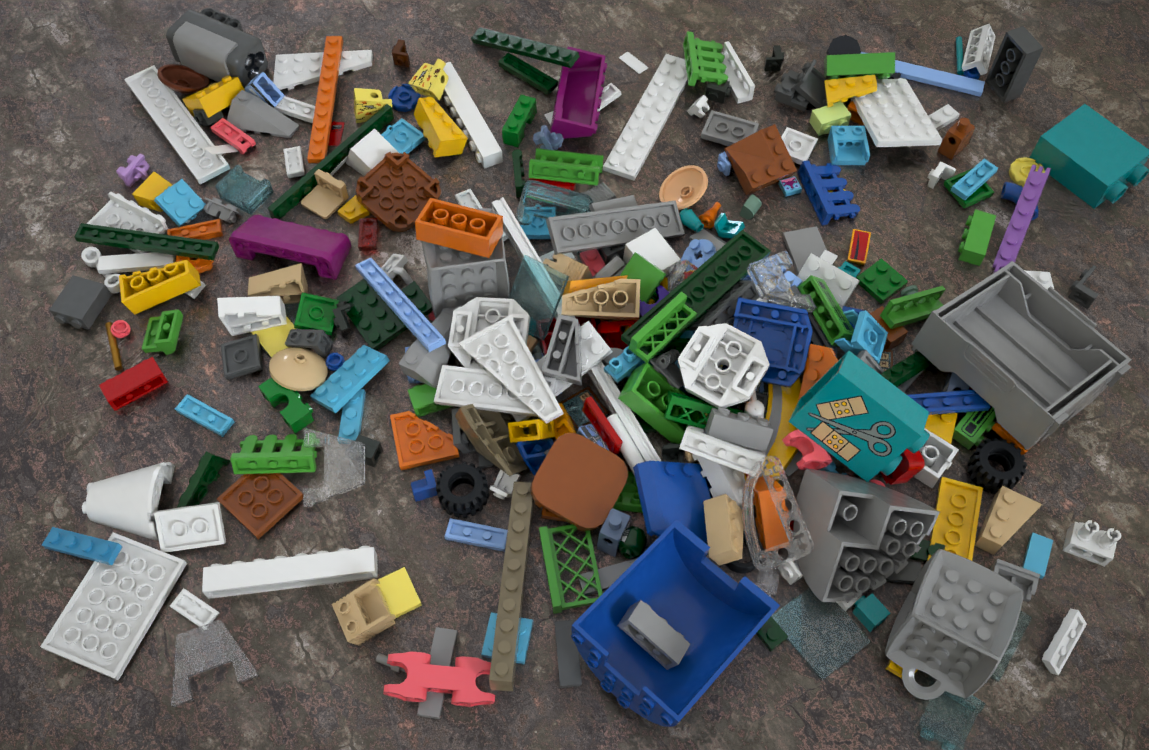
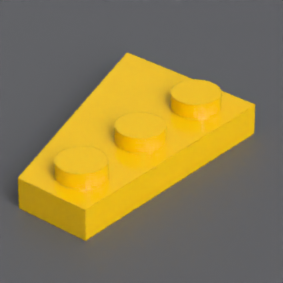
[824,75,877,108]

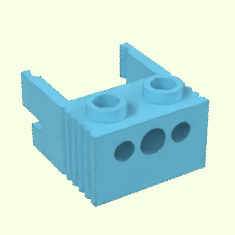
[827,126,870,165]
[835,309,888,364]

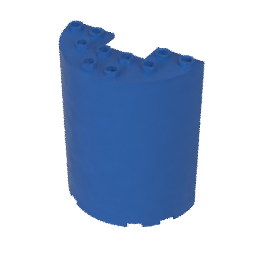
[571,519,780,727]

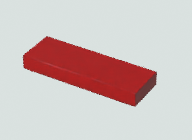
[582,396,623,454]

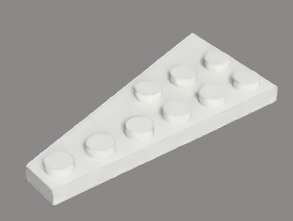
[273,50,373,90]

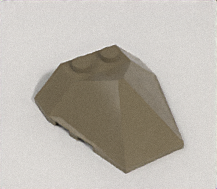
[455,404,529,476]

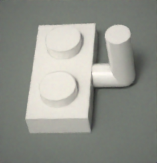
[381,254,413,285]

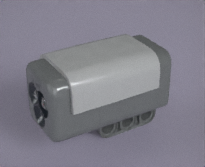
[166,8,268,90]

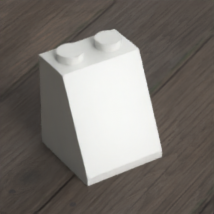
[346,128,399,176]
[623,228,681,277]

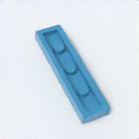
[42,527,122,566]

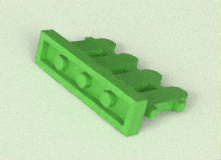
[683,31,728,86]
[230,433,321,474]

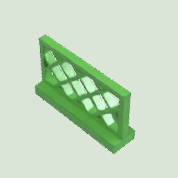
[539,524,603,614]

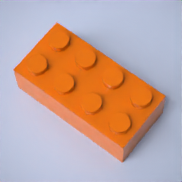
[415,198,503,258]

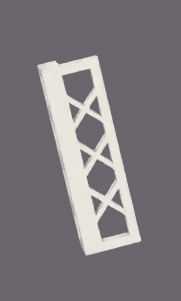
[962,24,996,75]
[721,41,755,104]

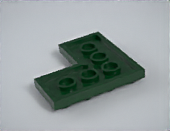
[336,279,433,351]

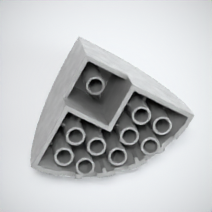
[794,468,940,602]

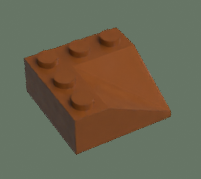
[724,124,797,195]

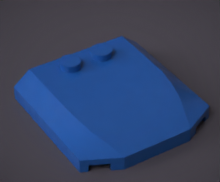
[722,297,813,388]
[633,461,713,543]

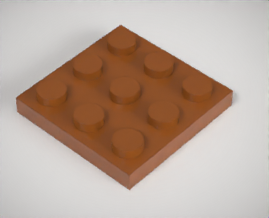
[217,473,305,540]

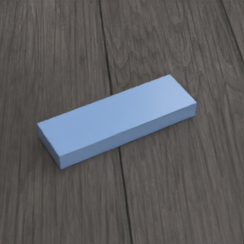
[444,518,508,552]

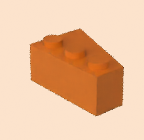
[746,475,792,551]

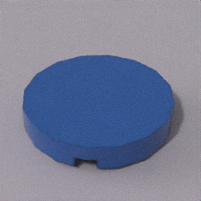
[388,84,421,112]

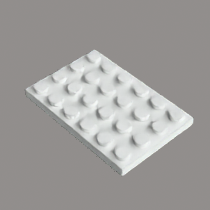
[850,78,942,147]
[40,532,187,680]

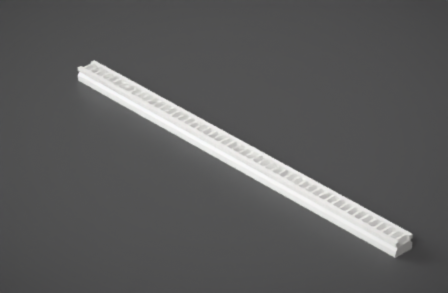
[492,197,661,462]

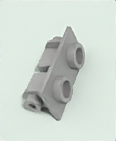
[203,197,242,223]

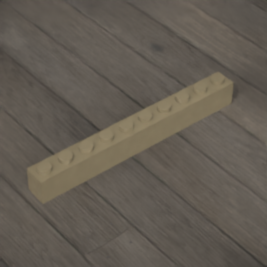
[489,481,534,692]

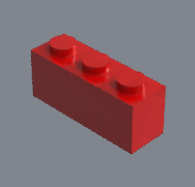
[99,357,168,411]

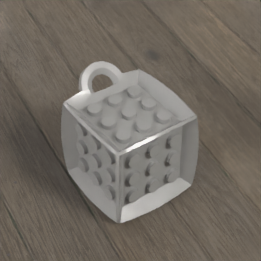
[421,208,509,318]
[885,549,1024,700]

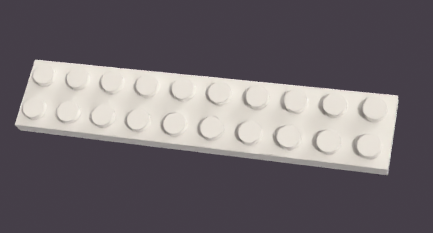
[603,54,688,181]
[124,65,230,184]

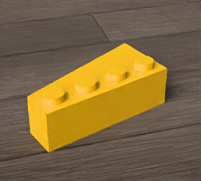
[119,260,201,315]

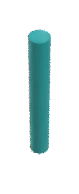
[956,36,964,75]

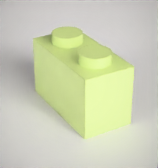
[809,101,851,136]

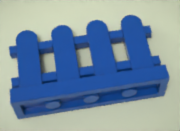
[797,161,860,225]

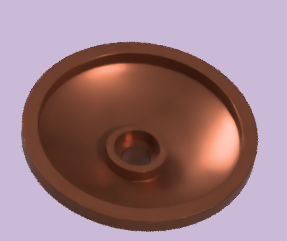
[157,64,209,94]

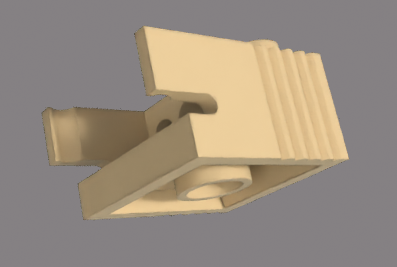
[543,253,593,287]
[332,578,396,646]

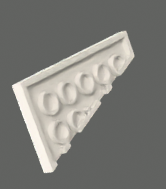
[458,315,564,424]

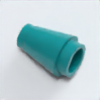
[679,208,704,233]

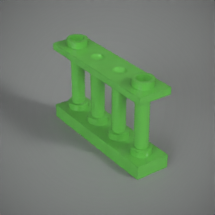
[529,148,604,186]

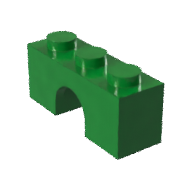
[502,95,537,148]
[258,377,314,434]

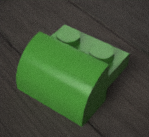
[142,309,183,355]

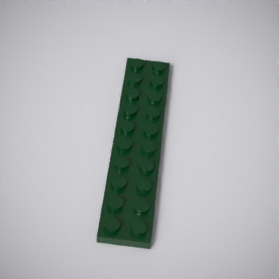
[621,230,771,363]

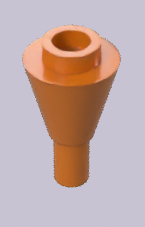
[699,202,721,229]

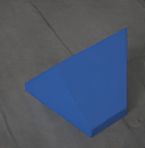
[516,438,553,476]

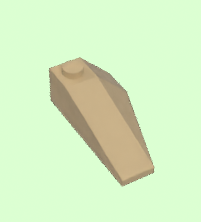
[561,279,640,321]

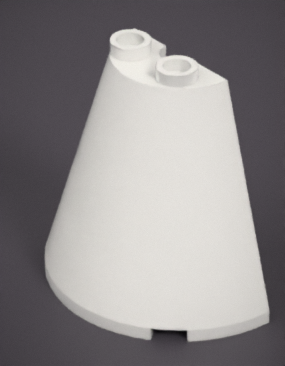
[82,462,175,541]

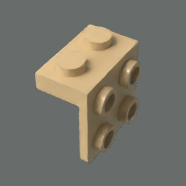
[301,169,349,219]

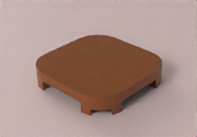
[355,151,441,232]
[530,433,628,532]

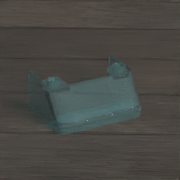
[515,180,593,255]

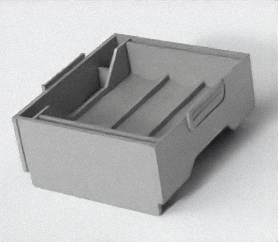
[911,261,1132,450]

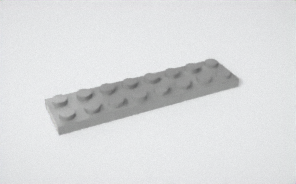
[546,200,685,255]

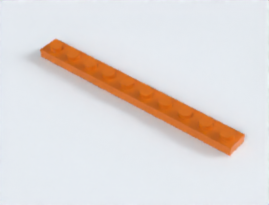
[307,36,343,163]

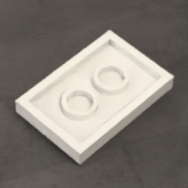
[797,253,860,309]
[154,502,226,553]

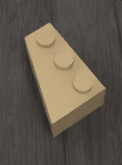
[248,263,308,304]
[974,486,1042,555]
[703,494,744,565]

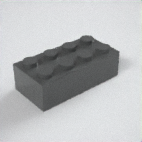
[985,26,1043,103]

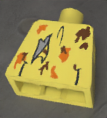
[408,59,449,100]
[354,88,392,123]

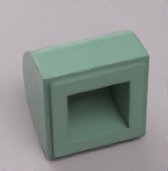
[740,194,762,220]

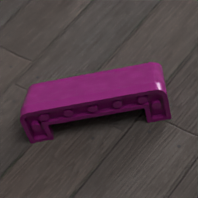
[550,46,607,139]
[229,214,352,280]

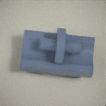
[533,125,564,150]

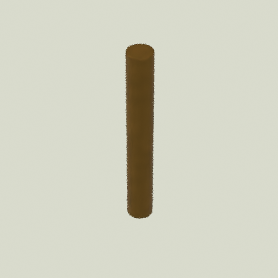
[105,322,123,371]

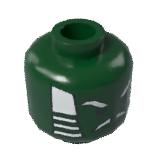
[618,526,647,559]

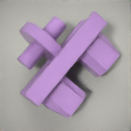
[116,154,150,187]

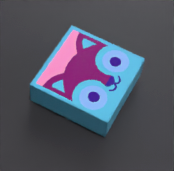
[778,176,802,197]

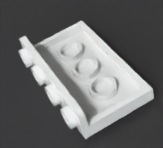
[87,192,168,253]

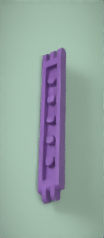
[992,165,1051,273]

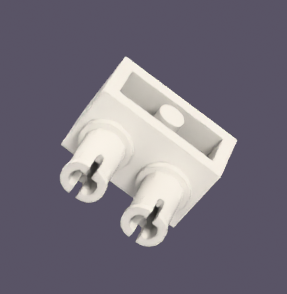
[1063,520,1121,567]

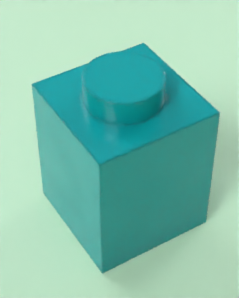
[852,593,890,632]

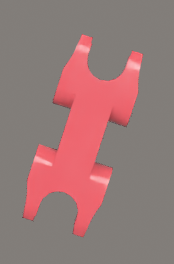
[782,429,834,470]
[383,651,495,707]

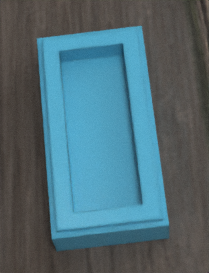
[1022,532,1053,579]

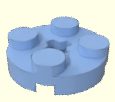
[681,239,716,270]

